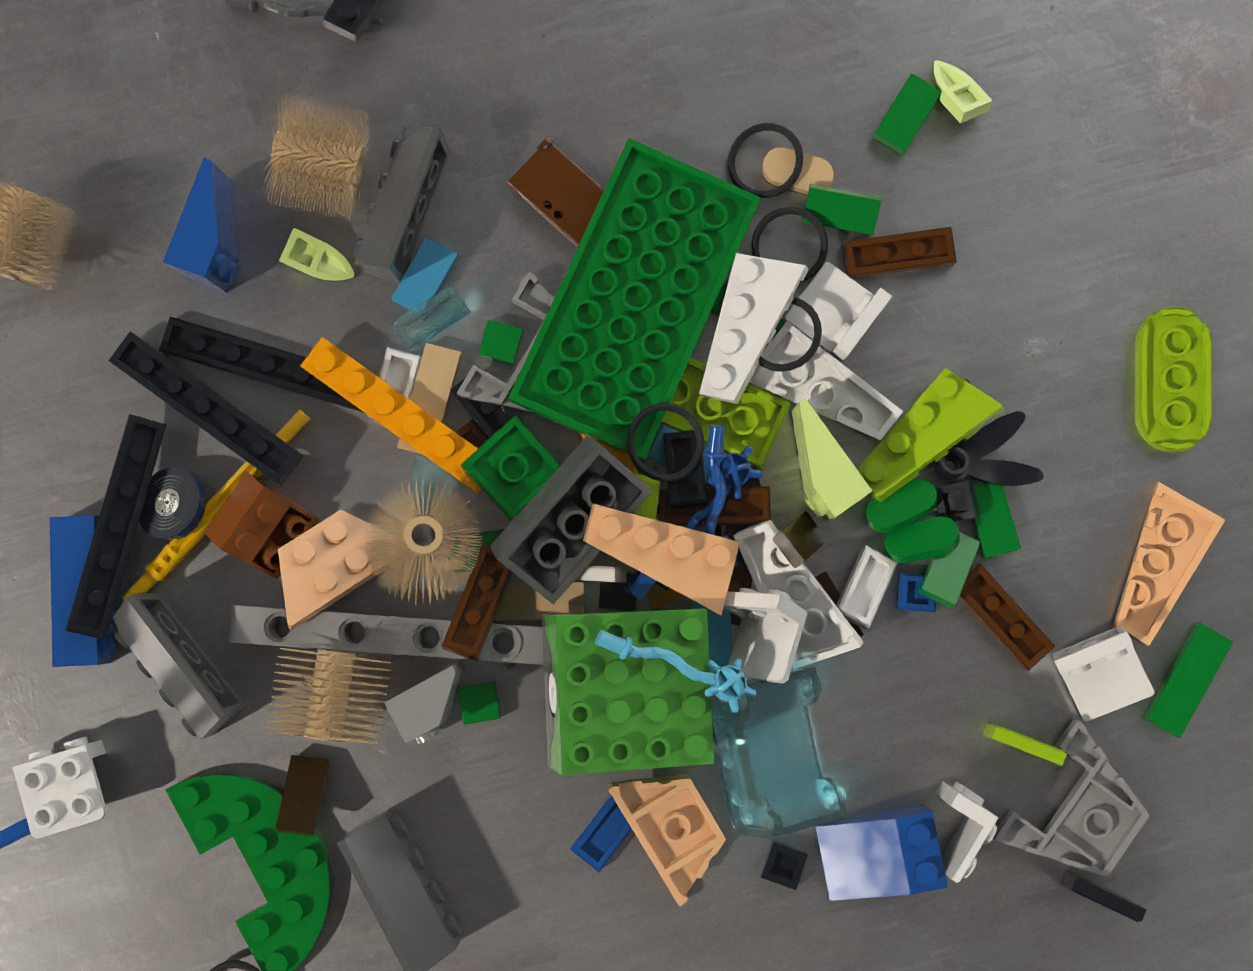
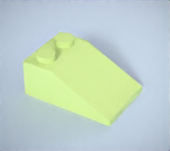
[791,398,872,521]

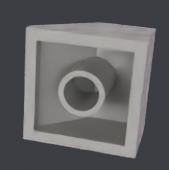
[384,662,465,745]

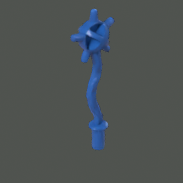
[704,425,738,568]
[655,446,763,591]

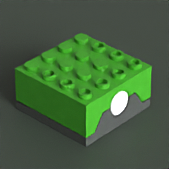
[542,608,714,775]

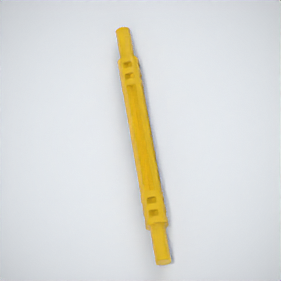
[122,409,311,601]

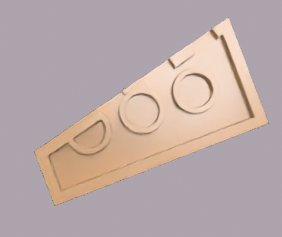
[1113,482,1226,646]
[583,504,740,616]

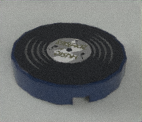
[139,467,206,541]

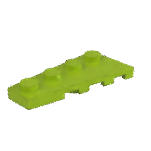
[857,367,1005,502]

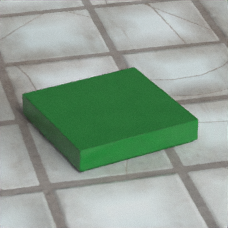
[459,415,561,521]

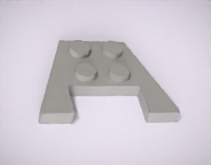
[457,271,554,413]
[993,719,1150,878]

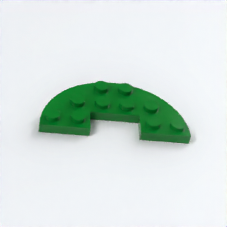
[165,774,332,971]

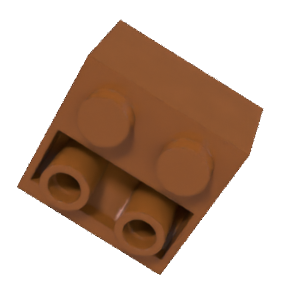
[204,471,319,580]

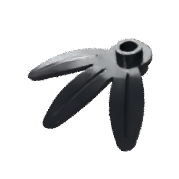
[933,378,1044,486]

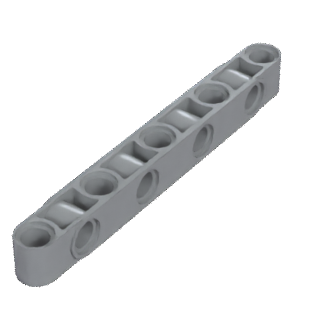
[227,605,544,665]

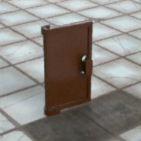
[507,137,605,247]

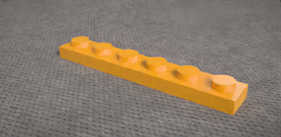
[300,337,483,495]

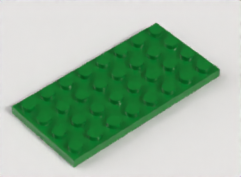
[508,138,761,462]

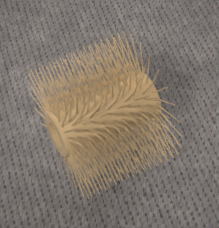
[264,93,371,220]
[0,180,81,291]
[364,479,482,605]
[266,648,393,744]

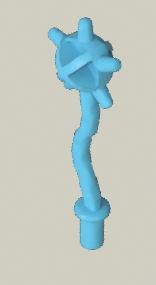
[595,630,757,713]

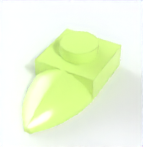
[933,60,993,124]
[278,228,355,281]

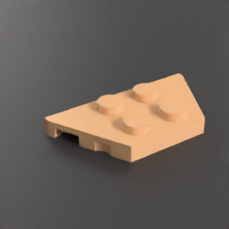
[278,510,401,631]
[606,774,726,907]

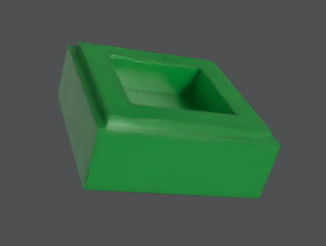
[478,320,524,365]
[458,681,501,725]

